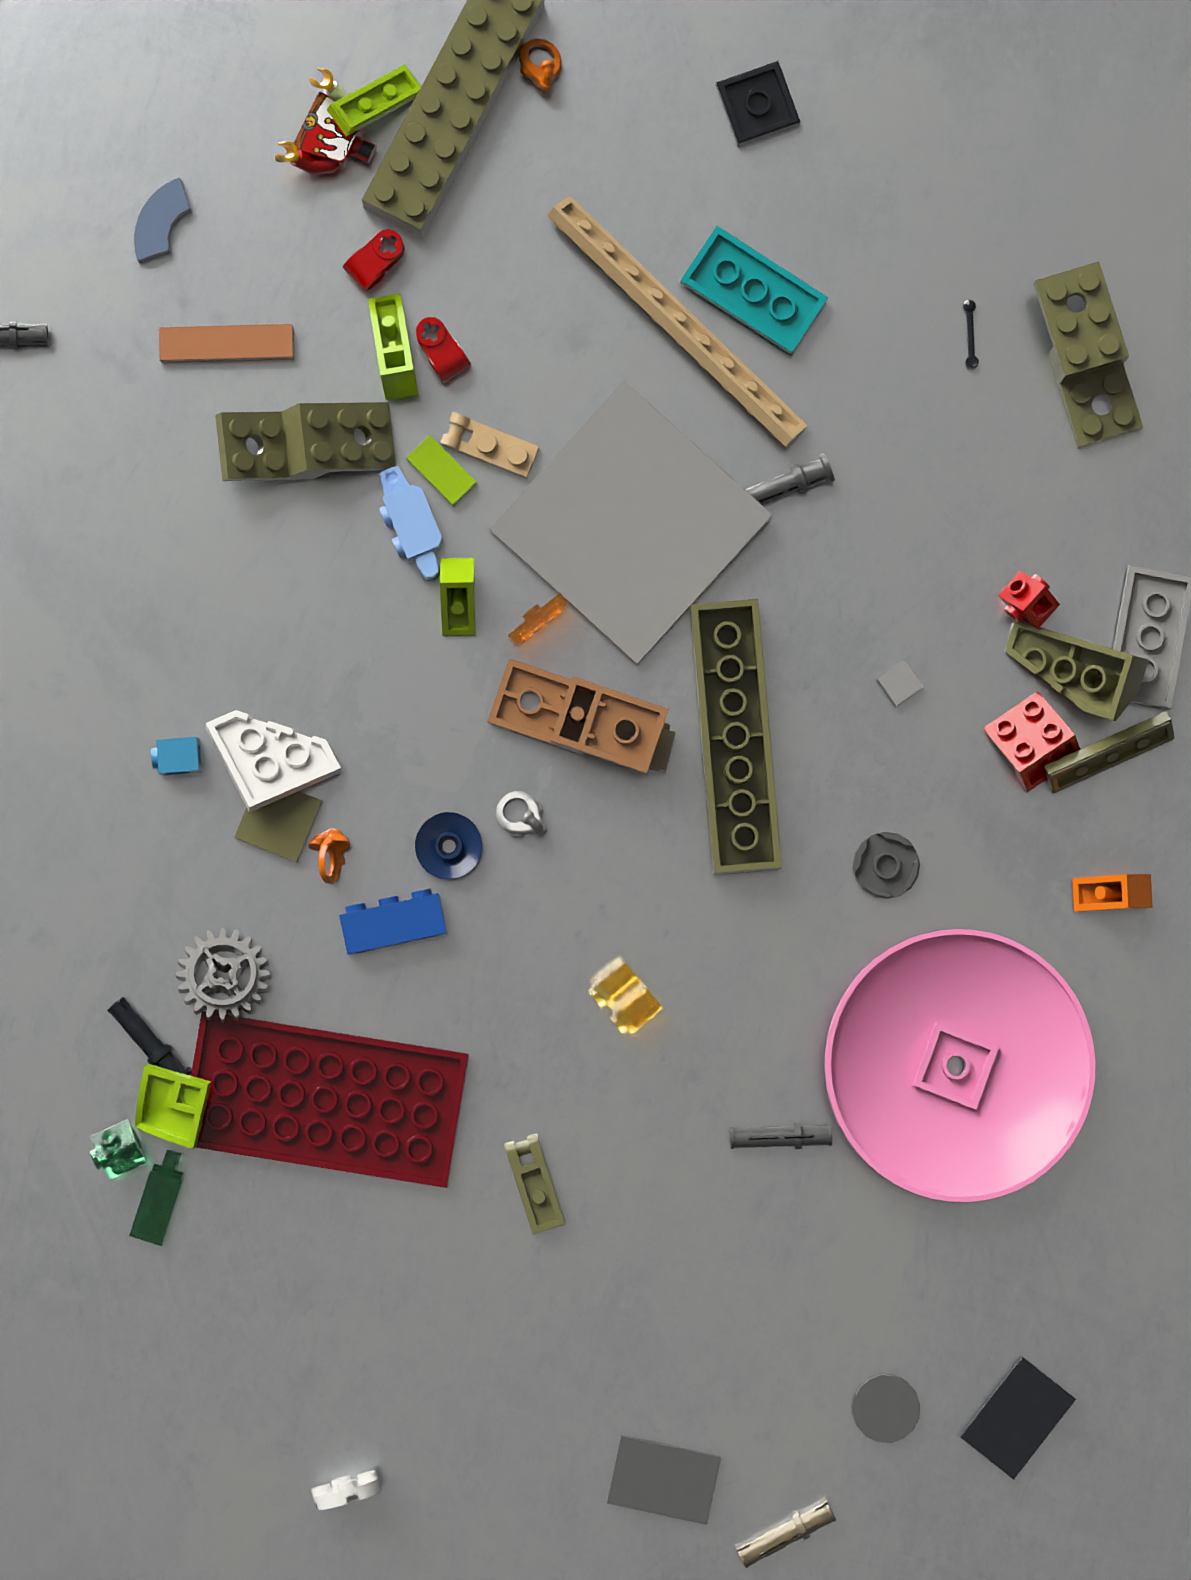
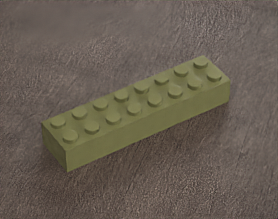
[362,0,545,238]
[690,599,782,875]

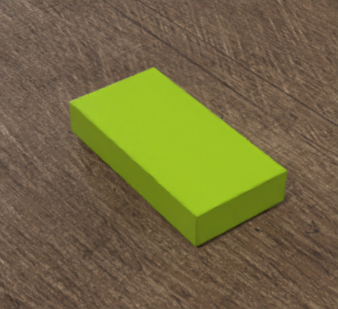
[406,435,477,506]

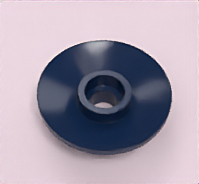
[415,812,482,879]

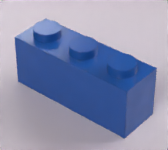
[339,889,448,955]

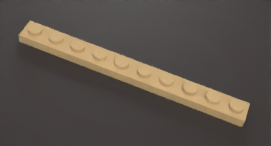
[547,196,808,447]

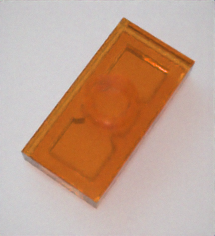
[508,593,568,647]

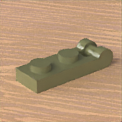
[504,1133,565,1235]

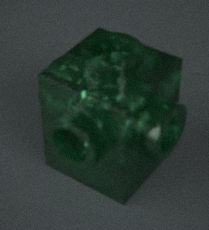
[90,1119,147,1179]

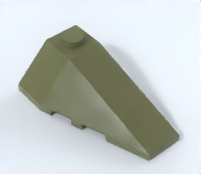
[1005,620,1149,721]

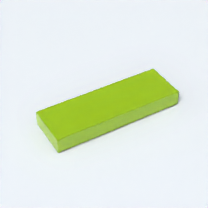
[327,64,421,136]

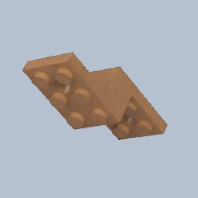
[487,658,669,774]

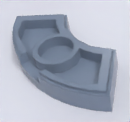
[134,177,191,262]

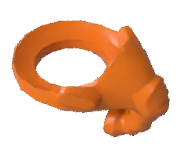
[520,39,562,92]
[308,828,350,884]

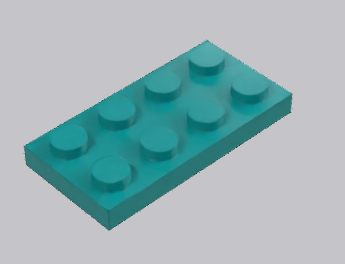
[680,226,828,355]

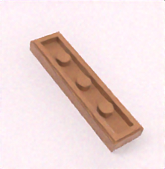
[159,324,294,362]

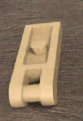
[440,412,539,479]

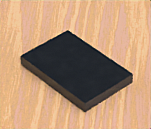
[959,1356,1076,1480]

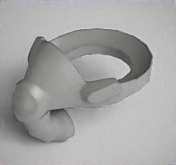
[496,791,547,838]

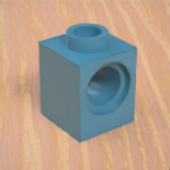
[151,737,202,776]

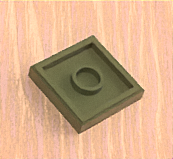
[234,791,322,863]

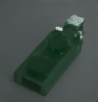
[129,1150,184,1246]

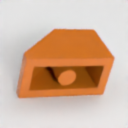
[1072,874,1153,912]

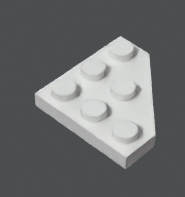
[206,710,341,812]

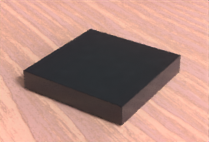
[716,61,801,147]

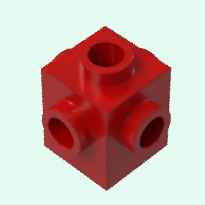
[998,571,1060,629]

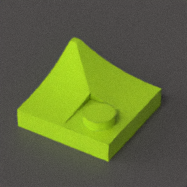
[135,1064,212,1149]

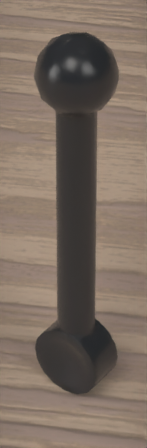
[963,300,979,369]

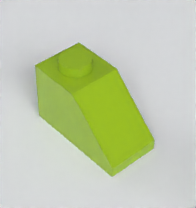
[440,558,476,636]

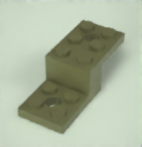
[1033,261,1143,448]
[215,402,396,481]

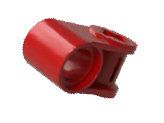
[342,229,405,292]
[416,317,471,383]

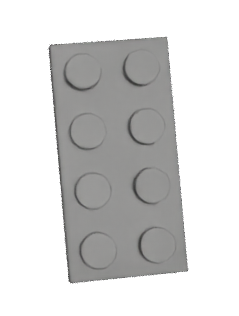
[1113,565,1191,710]

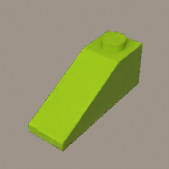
[368,293,419,400]

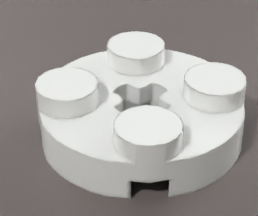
[311,1470,382,1510]

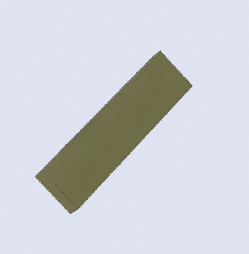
[1044,711,1175,793]

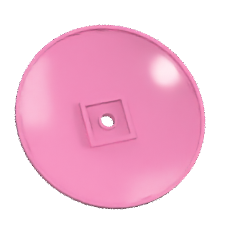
[825,929,1096,1202]

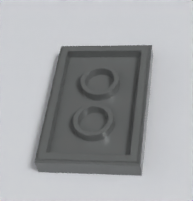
[607,1435,721,1525]

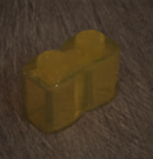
[588,955,663,1033]

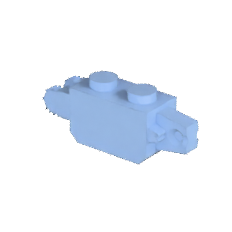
[379,466,443,581]

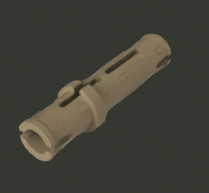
[736,1501,836,1568]

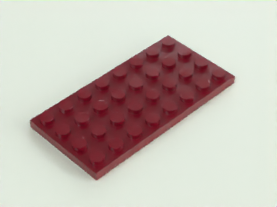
[191,1011,469,1188]

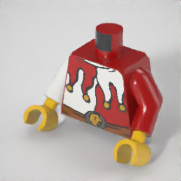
[274,68,377,175]

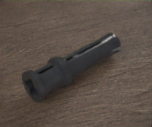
[107,997,192,1075]

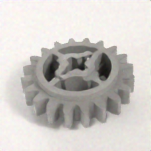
[176,928,270,1023]

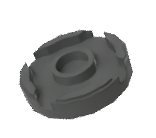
[852,832,920,899]
[852,1374,920,1443]

